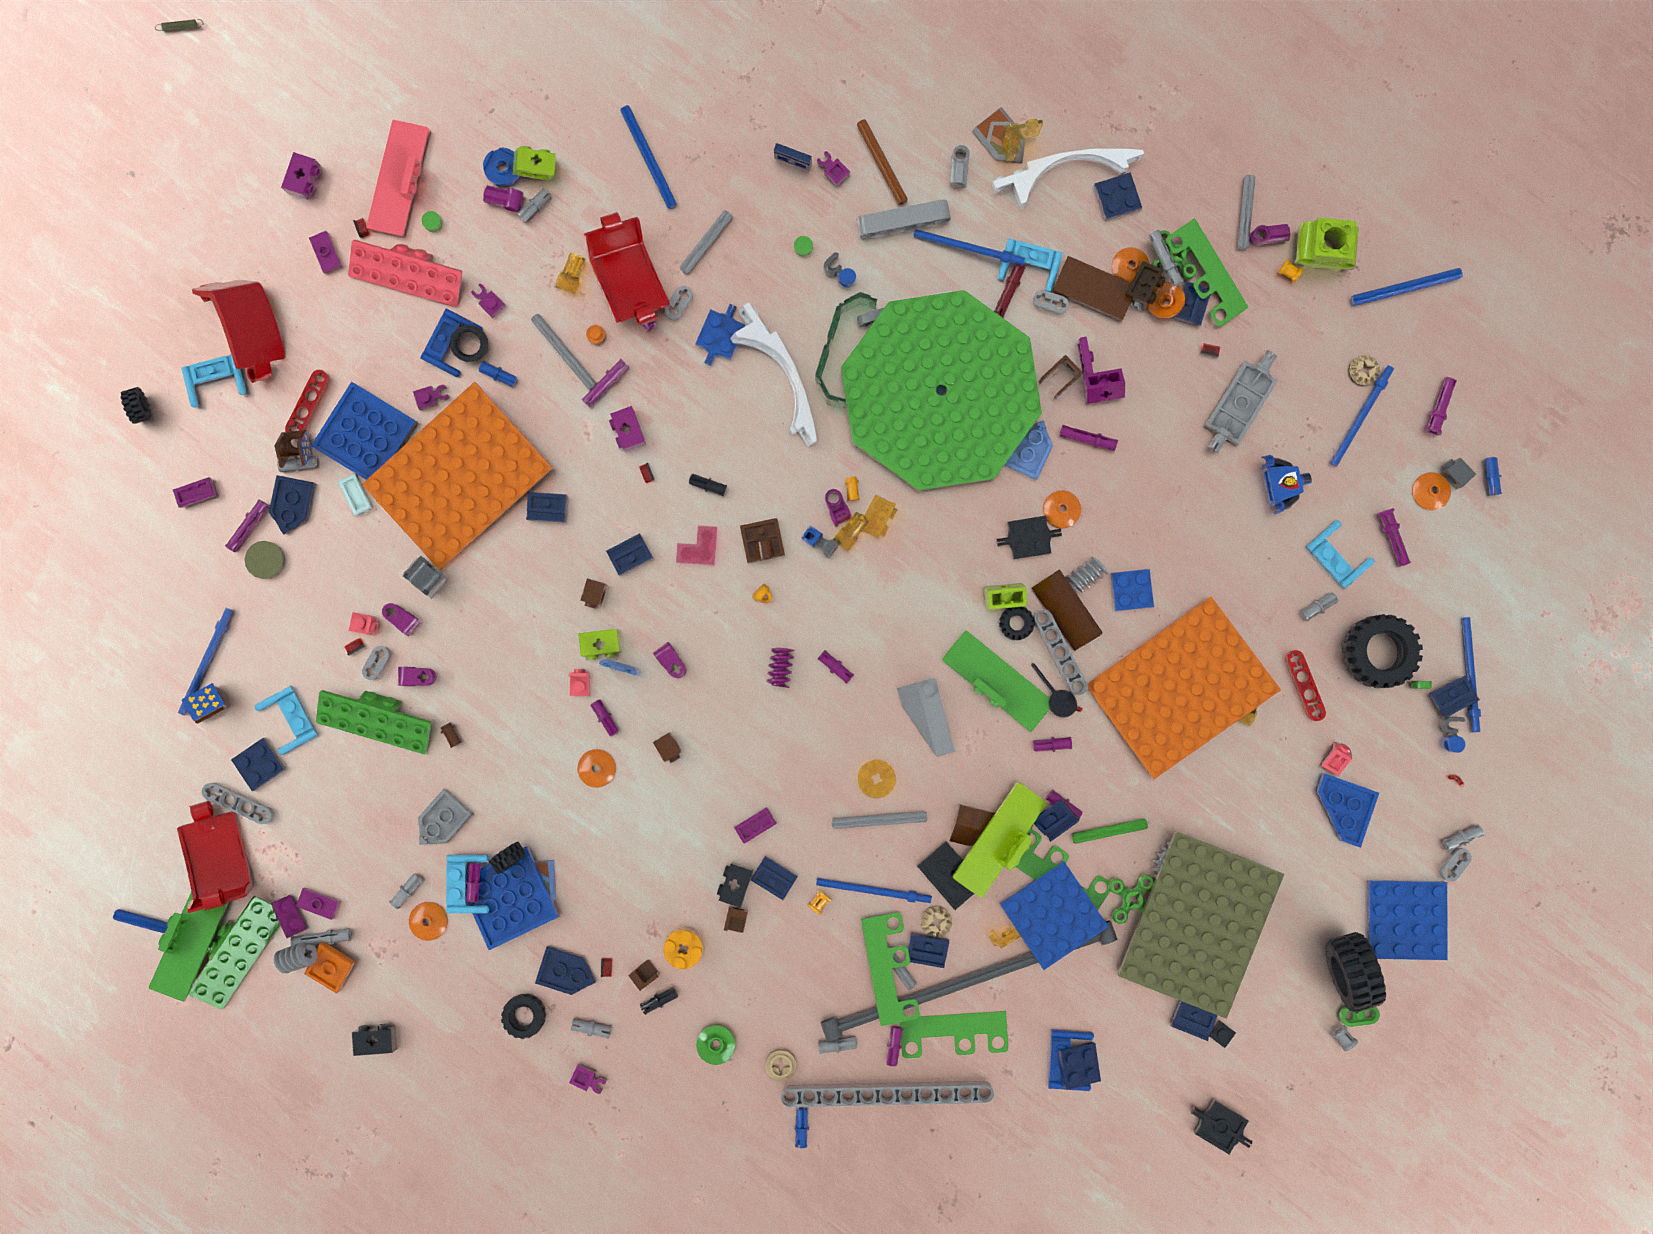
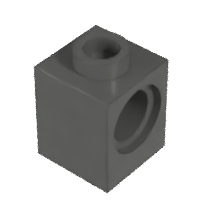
[1440,457,1476,489]

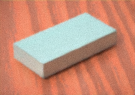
[338,474,373,516]

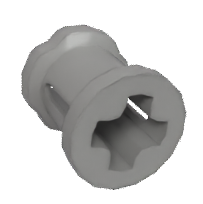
[1331,1025,1358,1051]

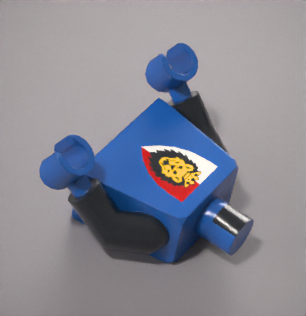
[1261,455,1312,515]

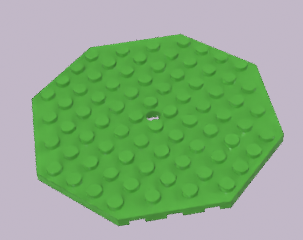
[841,290,1042,491]

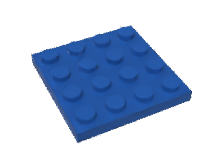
[311,381,417,480]
[467,846,560,950]
[1000,862,1109,970]
[1368,880,1448,960]

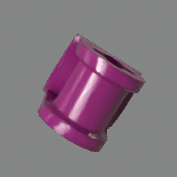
[825,489,853,527]
[382,603,420,637]
[653,642,686,678]
[398,667,437,686]

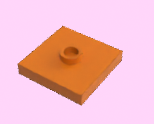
[304,941,356,994]

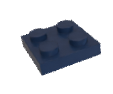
[1094,172,1142,221]
[231,738,286,791]
[1057,1042,1101,1090]

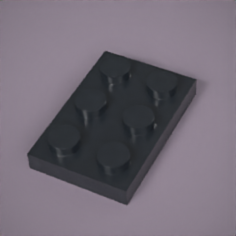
[917,841,974,910]

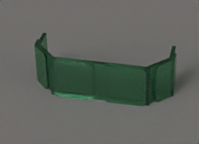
[815,292,877,408]

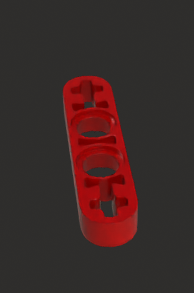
[285,369,330,439]
[1285,650,1326,721]

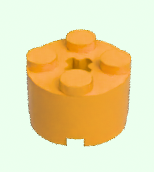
[663,927,704,969]

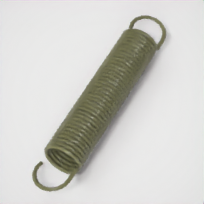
[155,19,203,31]

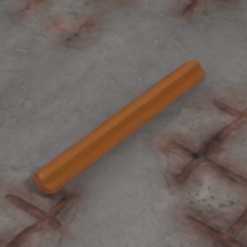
[857,119,908,205]

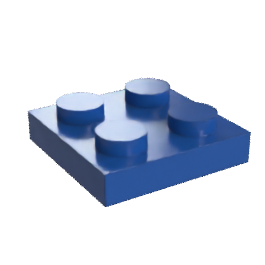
[1111,569,1154,611]

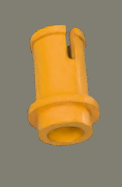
[844,476,860,501]

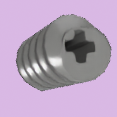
[1065,557,1108,595]
[273,942,318,973]

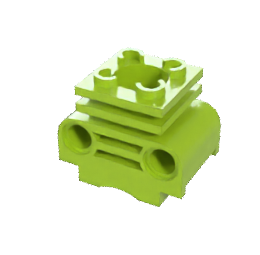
[1295,217,1359,271]

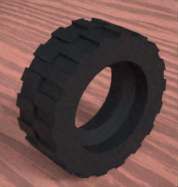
[501,994,546,1039]

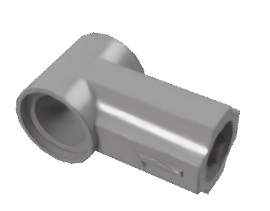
[950,145,970,186]

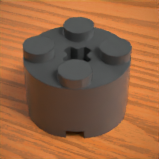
[401,555,447,599]

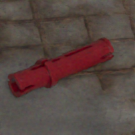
[994,263,1026,318]

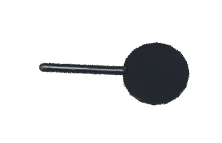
[1031,663,1077,718]

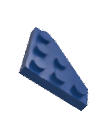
[1316,773,1379,848]

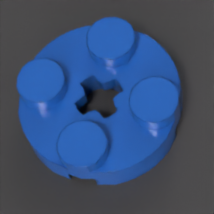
[483,147,520,187]

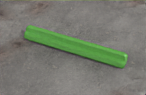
[1072,819,1148,844]

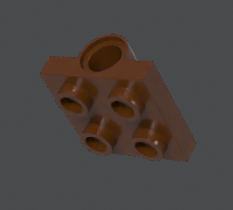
[740,518,785,563]

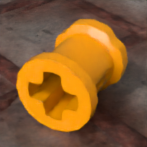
[1278,259,1303,283]
[807,890,832,915]

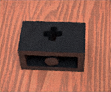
[717,862,754,908]
[352,1023,397,1056]

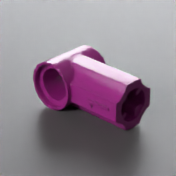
[483,185,524,212]
[1249,224,1291,247]

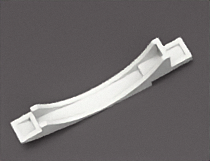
[992,149,1144,209]
[730,303,817,447]

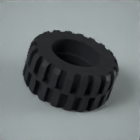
[1342,614,1423,688]
[1325,932,1386,1012]

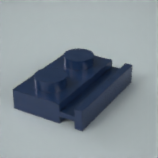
[774,143,812,172]
[1173,281,1211,326]
[526,492,567,523]
[606,533,653,576]
[1430,675,1480,718]
[1034,798,1080,842]
[750,856,798,900]
[908,933,949,968]
[1170,1001,1218,1041]

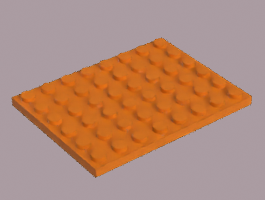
[362,382,553,570]
[1087,596,1281,780]

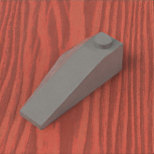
[897,677,955,757]

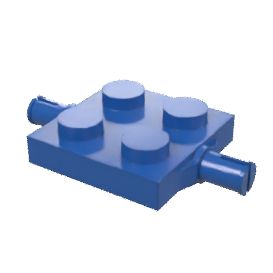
[695,304,745,366]

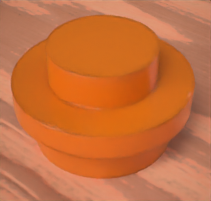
[586,325,605,344]

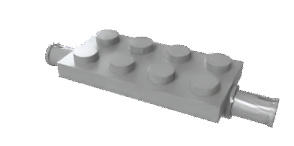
[1205,350,1278,454]

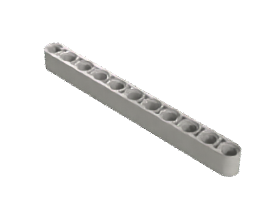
[781,1081,994,1107]

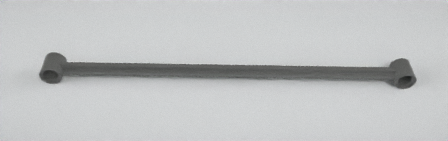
[820,920,1118,1042]

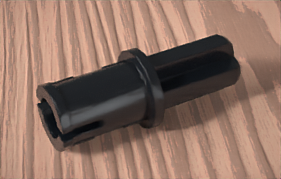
[689,474,727,497]
[640,987,678,1015]

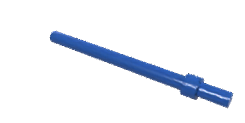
[914,229,1025,265]
[1330,365,1394,467]
[178,608,233,715]
[1462,617,1481,733]
[816,878,932,903]

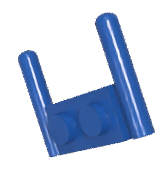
[420,308,483,377]
[1048,1030,1094,1091]

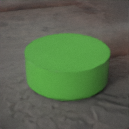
[422,211,442,231]
[794,236,813,256]
[1411,681,1432,689]

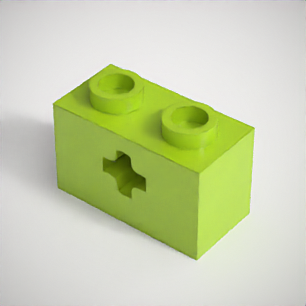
[513,146,556,181]
[984,583,1027,610]
[578,629,621,660]

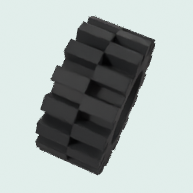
[120,387,151,424]
[999,606,1035,640]
[489,841,527,874]

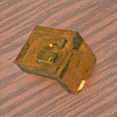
[989,928,1021,949]

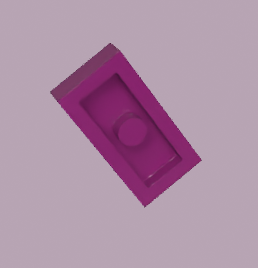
[271,895,306,939]

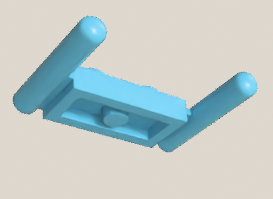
[998,238,1063,292]
[181,354,246,408]
[1306,520,1375,589]
[255,685,318,755]
[446,855,489,914]

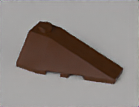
[949,804,1033,846]

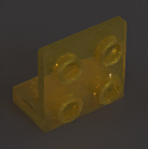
[1001,119,1043,162]

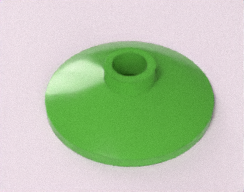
[696,1025,735,1065]

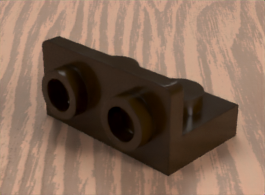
[1126,261,1166,309]

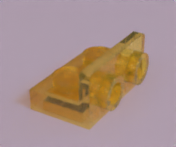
[858,494,898,539]

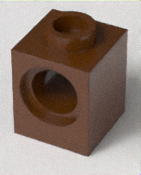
[581,578,608,609]
[653,732,682,763]

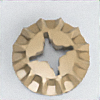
[1349,355,1380,385]
[921,906,952,937]
[765,1050,796,1082]

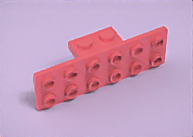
[366,120,430,237]
[348,240,462,307]

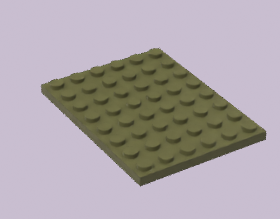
[1117,830,1284,1019]

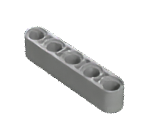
[857,200,951,238]
[1033,609,1088,695]

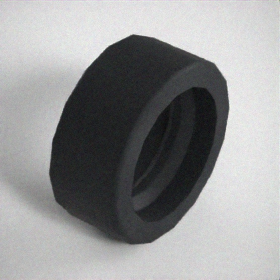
[450,325,488,362]

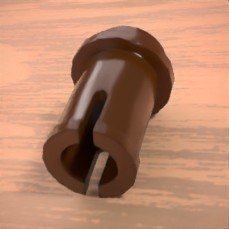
[441,722,462,748]

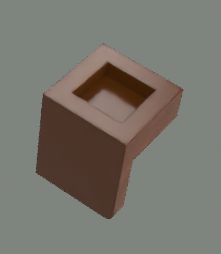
[724,906,748,933]
[628,959,660,991]

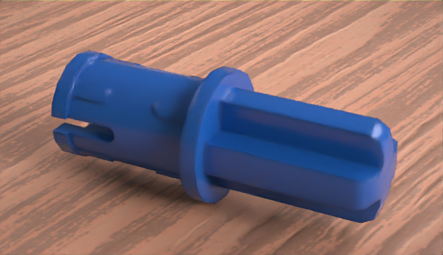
[479,361,517,387]
[1485,457,1502,496]
[794,1107,809,1148]

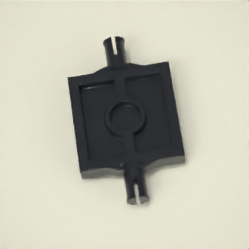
[996,515,1062,559]
[1191,1099,1253,1155]

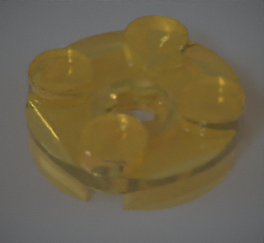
[857,760,896,798]

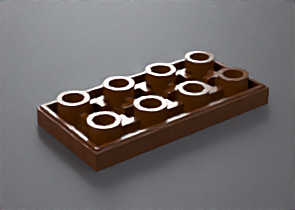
[1052,256,1132,321]
[1032,569,1103,651]

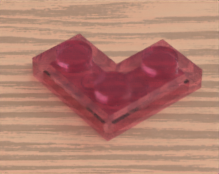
[676,525,717,565]

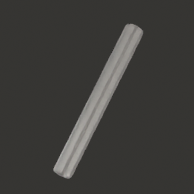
[531,314,597,390]
[832,811,927,829]

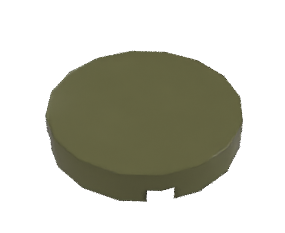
[244,541,284,579]

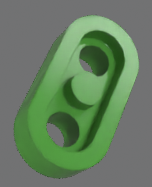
[1339,1007,1380,1027]

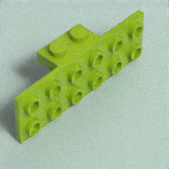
[953,782,1047,898]

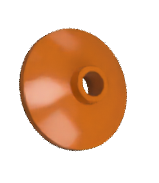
[1112,247,1150,283]
[1148,282,1185,319]
[1412,472,1451,510]
[1043,490,1081,528]
[577,749,616,788]
[409,902,448,941]

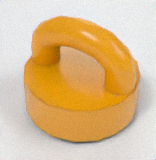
[752,584,772,603]

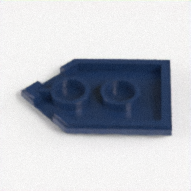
[269,475,314,535]
[535,946,596,995]

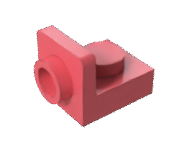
[348,612,378,636]
[569,669,590,696]
[1322,742,1352,776]

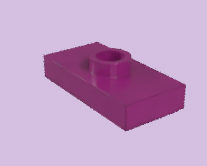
[309,231,342,274]
[1077,336,1094,375]
[173,477,217,508]
[734,807,777,844]
[296,888,340,920]

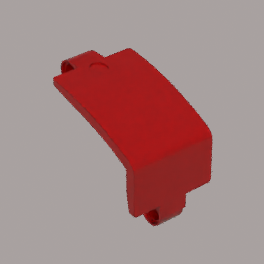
[584,212,670,326]
[192,280,285,383]
[177,801,253,913]

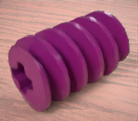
[766,647,795,688]

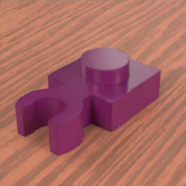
[817,151,850,186]
[471,284,506,318]
[413,385,450,411]
[569,1064,606,1094]

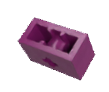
[281,152,320,200]
[1083,368,1125,404]
[609,406,646,452]

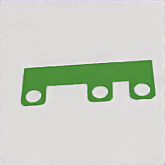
[1166,218,1248,326]
[1017,828,1110,910]
[861,913,920,1026]
[900,1011,1008,1058]

